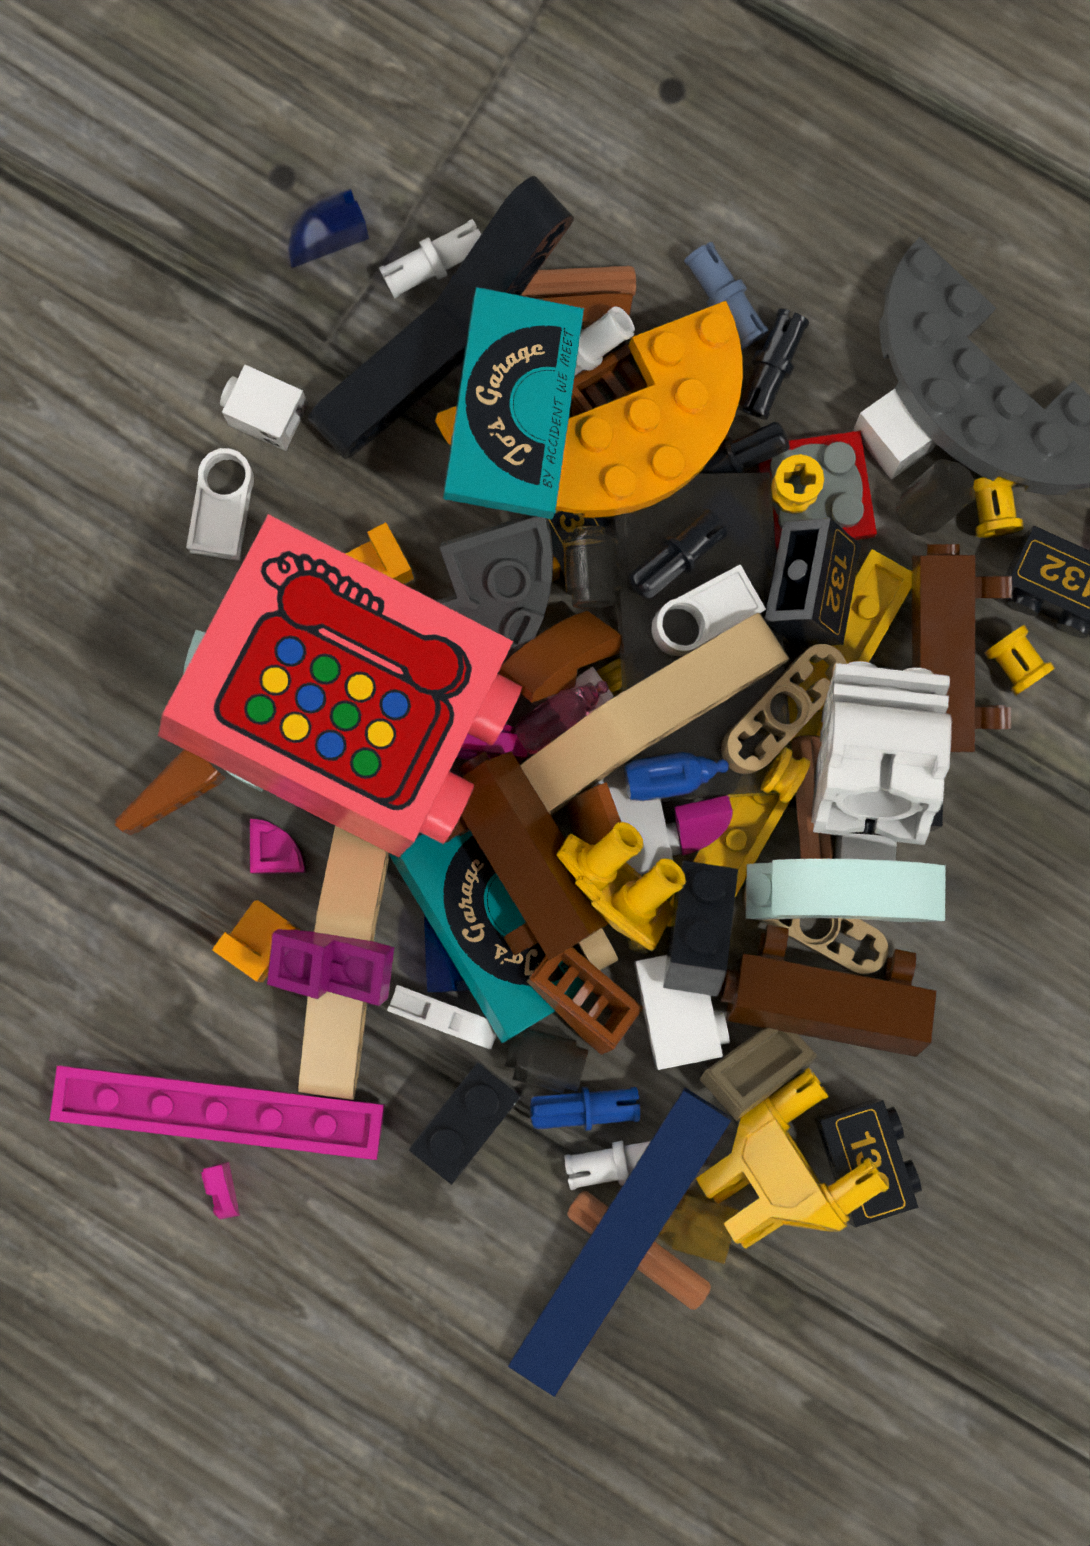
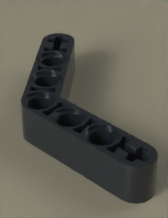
[308,176,574,459]

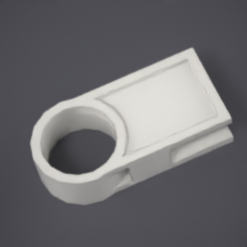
[186,448,254,561]
[651,564,766,656]
[387,985,496,1049]

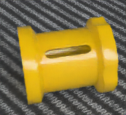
[770,454,824,514]
[968,476,1024,538]
[984,625,1055,696]

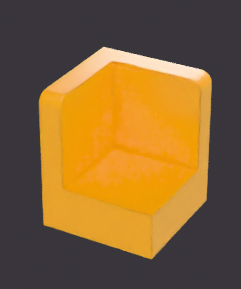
[346,522,414,584]
[212,900,300,983]

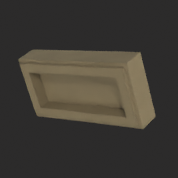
[699,1028,817,1121]

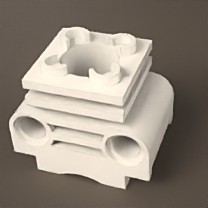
[811,661,951,845]

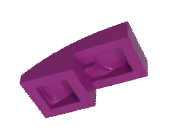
[267,929,395,1006]

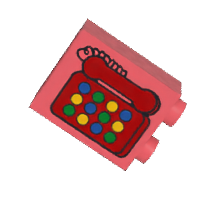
[158,514,522,858]

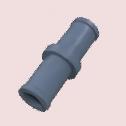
[684,242,769,350]

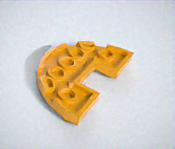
[435,301,743,518]

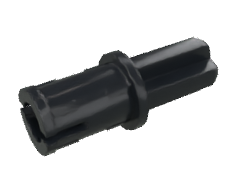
[690,422,790,494]
[630,509,728,599]

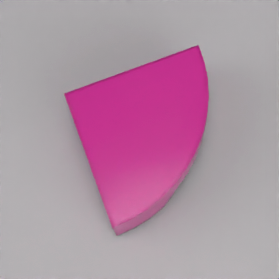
[675,795,733,855]
[250,819,306,874]
[201,1162,240,1220]

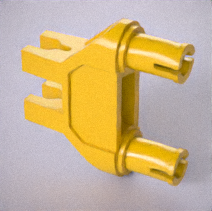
[695,1067,889,1249]

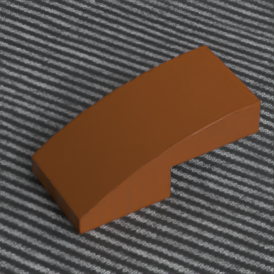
[499,611,622,703]
[564,782,621,845]

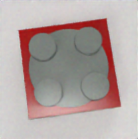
[756,431,877,552]

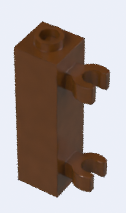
[912,544,1012,752]
[446,751,609,960]
[720,924,936,1057]

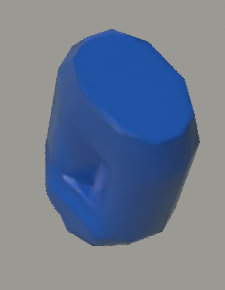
[623,752,729,801]

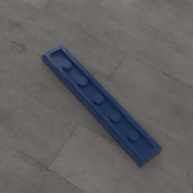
[508,1087,732,1397]

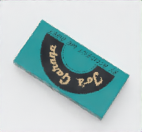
[442,287,584,519]
[389,831,584,1043]

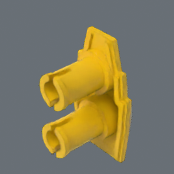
[556,822,686,951]

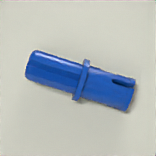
[530,1087,640,1131]

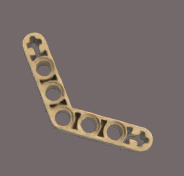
[520,613,790,816]
[298,826,390,1100]

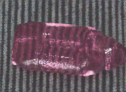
[514,681,609,754]

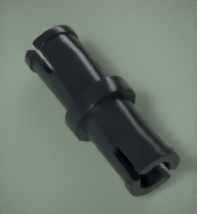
[737,308,810,420]

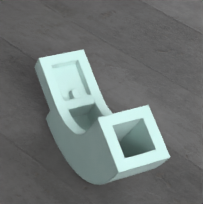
[746,859,946,922]

